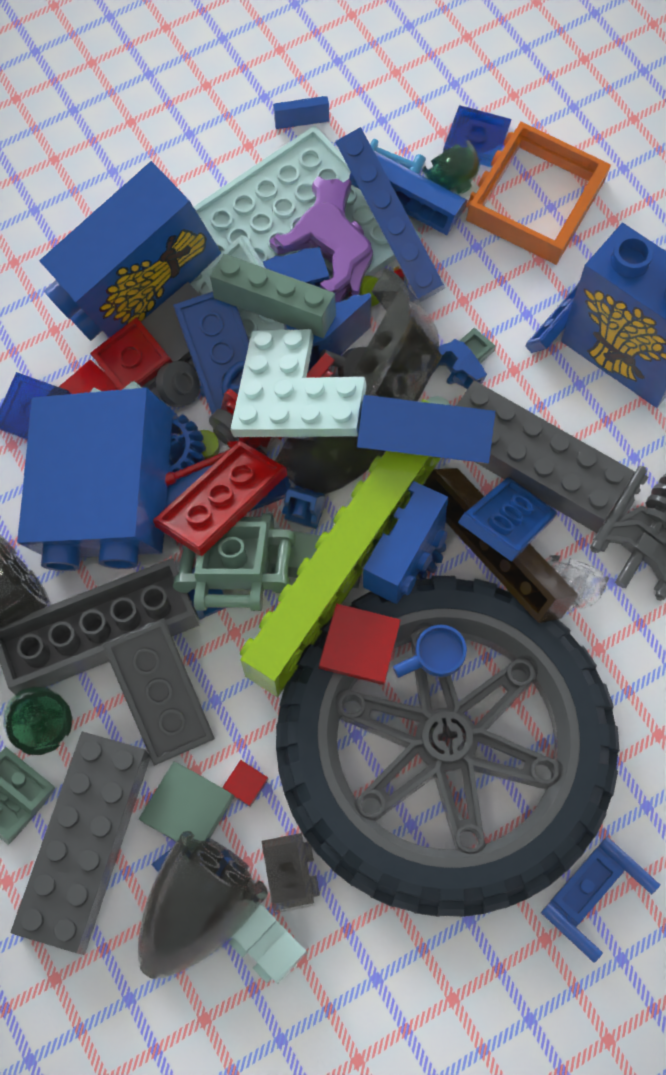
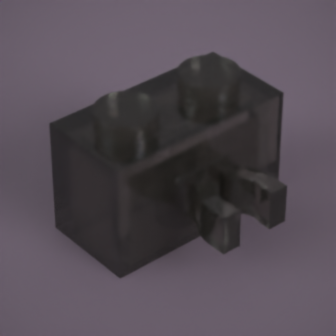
[261,833,320,914]

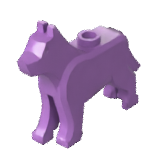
[269,176,373,303]

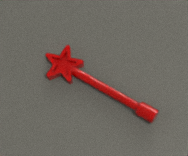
[165,437,261,486]

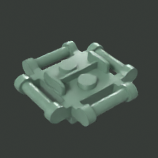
[173,513,296,611]

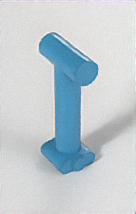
[370,139,426,174]

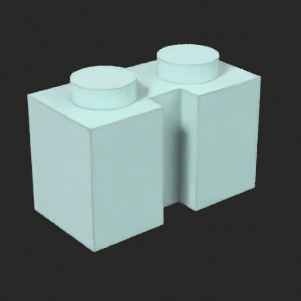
[227,900,307,984]

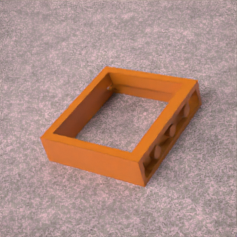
[465,121,611,265]

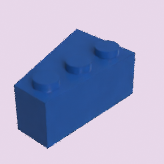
[363,481,448,604]

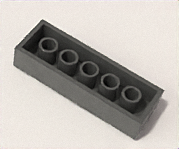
[456,380,635,533]
[0,558,200,698]
[10,731,150,955]

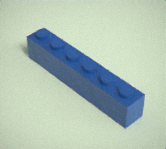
[335,127,445,302]

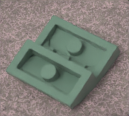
[0,747,55,845]
[138,761,235,856]

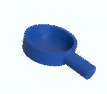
[393,625,467,678]

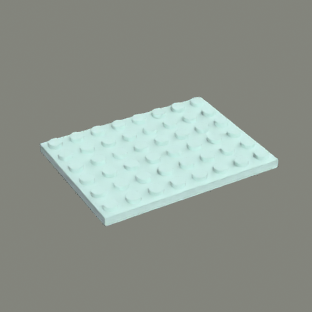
[190,125,422,341]

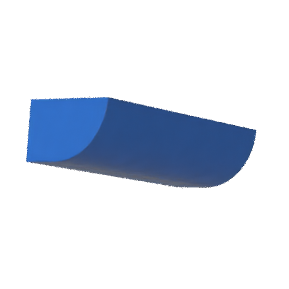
[349,150,468,235]
[357,395,496,464]

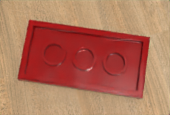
[153,441,288,557]

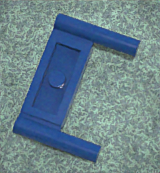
[540,836,661,963]

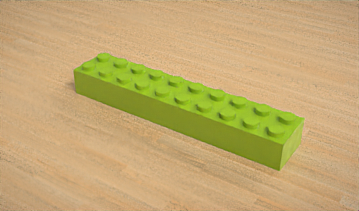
[240,399,441,698]

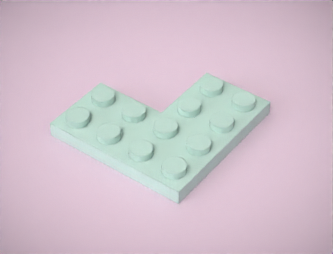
[230,329,367,437]

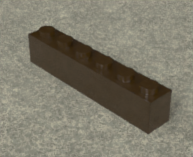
[424,468,579,623]

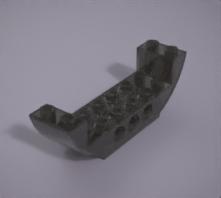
[275,269,442,494]

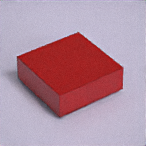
[222,760,269,808]

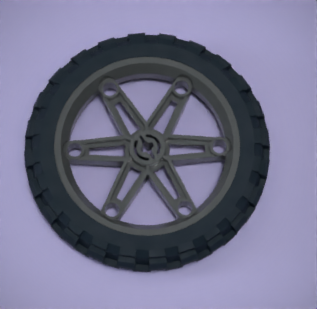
[276,576,620,917]

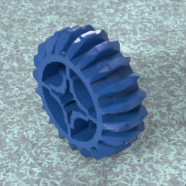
[169,412,206,473]

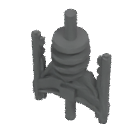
[590,466,666,601]

